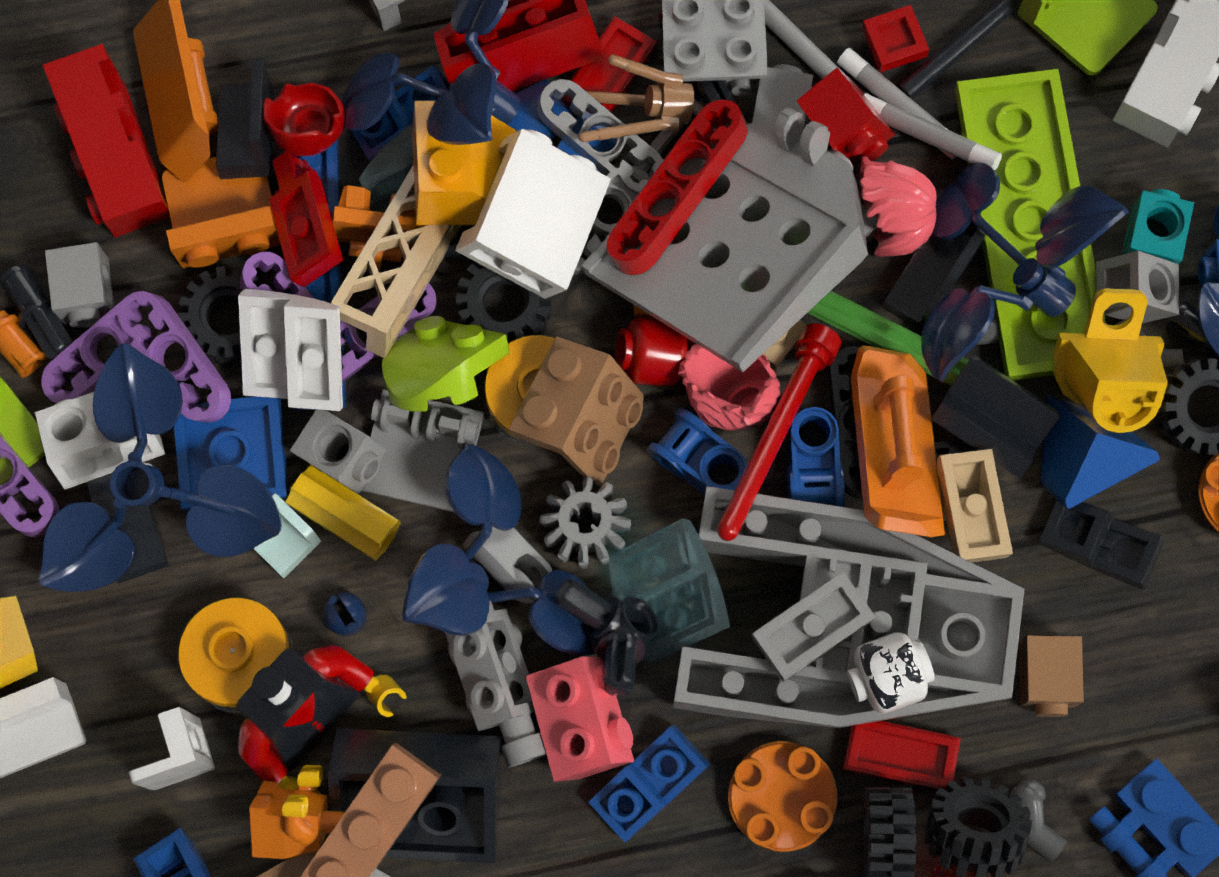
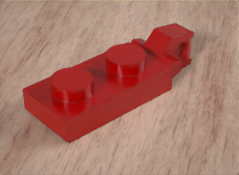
[269,150,343,288]

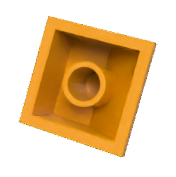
[412,101,516,225]

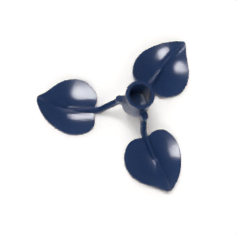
[342,0,520,145]
[921,162,1129,383]
[39,343,282,592]
[402,444,596,657]

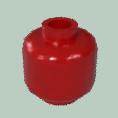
[615,317,695,386]

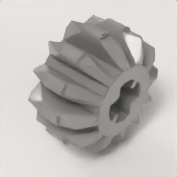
[540,477,631,569]

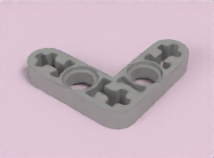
[537,79,664,275]

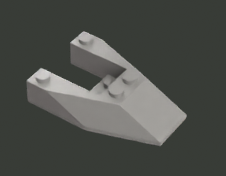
[673,486,1025,728]

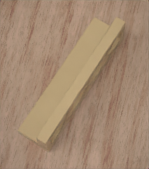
[331,166,462,358]

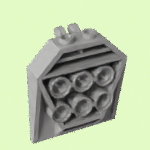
[581,108,868,372]

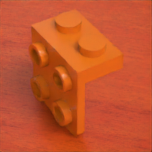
[162,157,281,268]

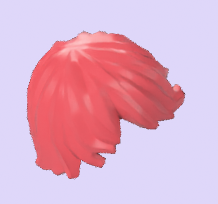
[859,157,937,258]
[678,344,781,432]

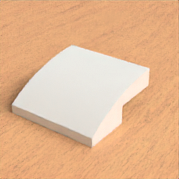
[238,289,343,411]

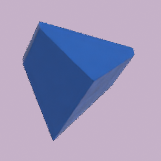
[1040,394,1160,509]

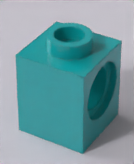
[1121,189,1194,264]

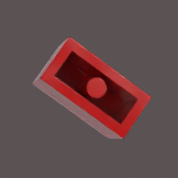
[796,67,895,167]

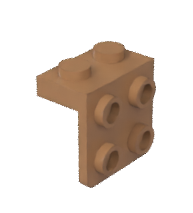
[508,336,644,486]

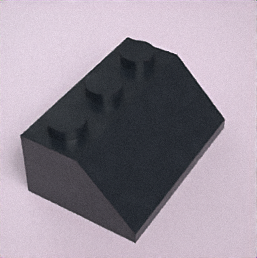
[328,728,501,863]

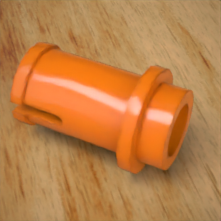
[0,310,47,378]

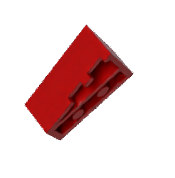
[433,0,605,91]
[43,44,170,238]

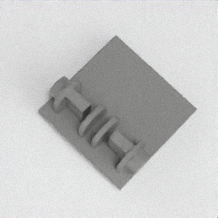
[662,0,768,97]
[361,390,485,512]

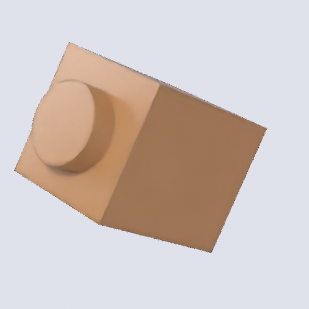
[1018,636,1084,717]

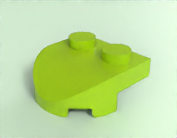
[382,316,510,412]

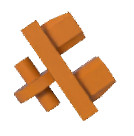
[331,185,425,273]

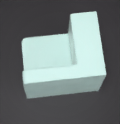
[253,493,321,578]

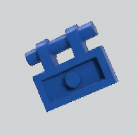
[1088,758,1219,877]

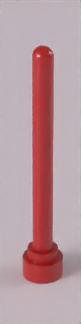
[717,323,842,541]

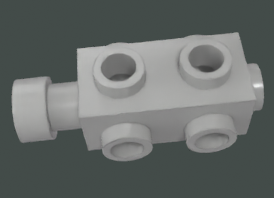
[445,601,546,768]

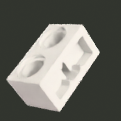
[35,392,165,489]

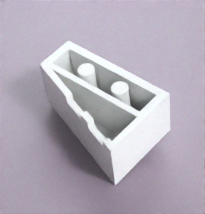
[1112,0,1219,148]

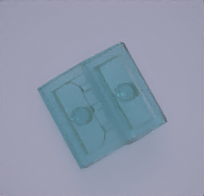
[608,518,730,662]

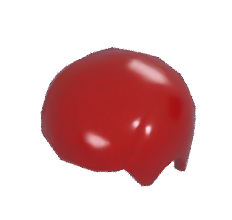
[263,82,345,156]

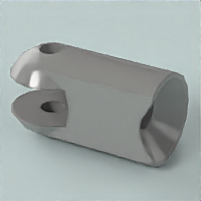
[462,527,552,604]

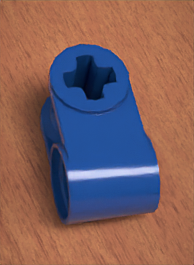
[787,407,845,507]
[646,408,747,495]

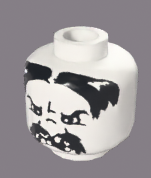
[847,632,935,714]

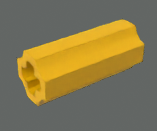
[286,465,401,561]

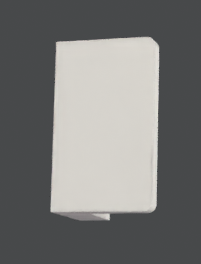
[0,677,86,778]
[128,707,215,790]

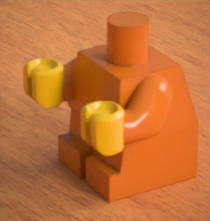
[249,765,345,859]

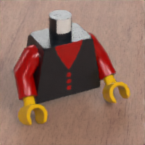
[236,645,407,790]

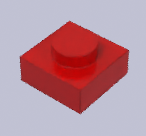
[862,5,929,73]

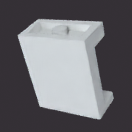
[455,129,611,299]

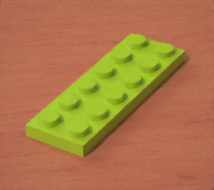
[954,69,1106,381]

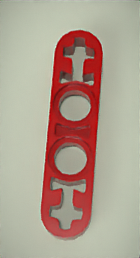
[606,99,748,275]

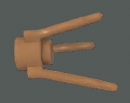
[578,55,694,142]

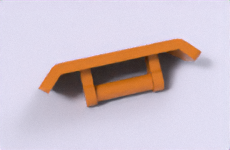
[133,0,219,182]
[851,346,945,537]

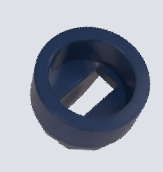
[323,592,367,637]

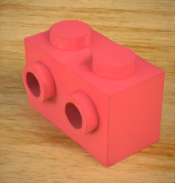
[526,656,634,782]

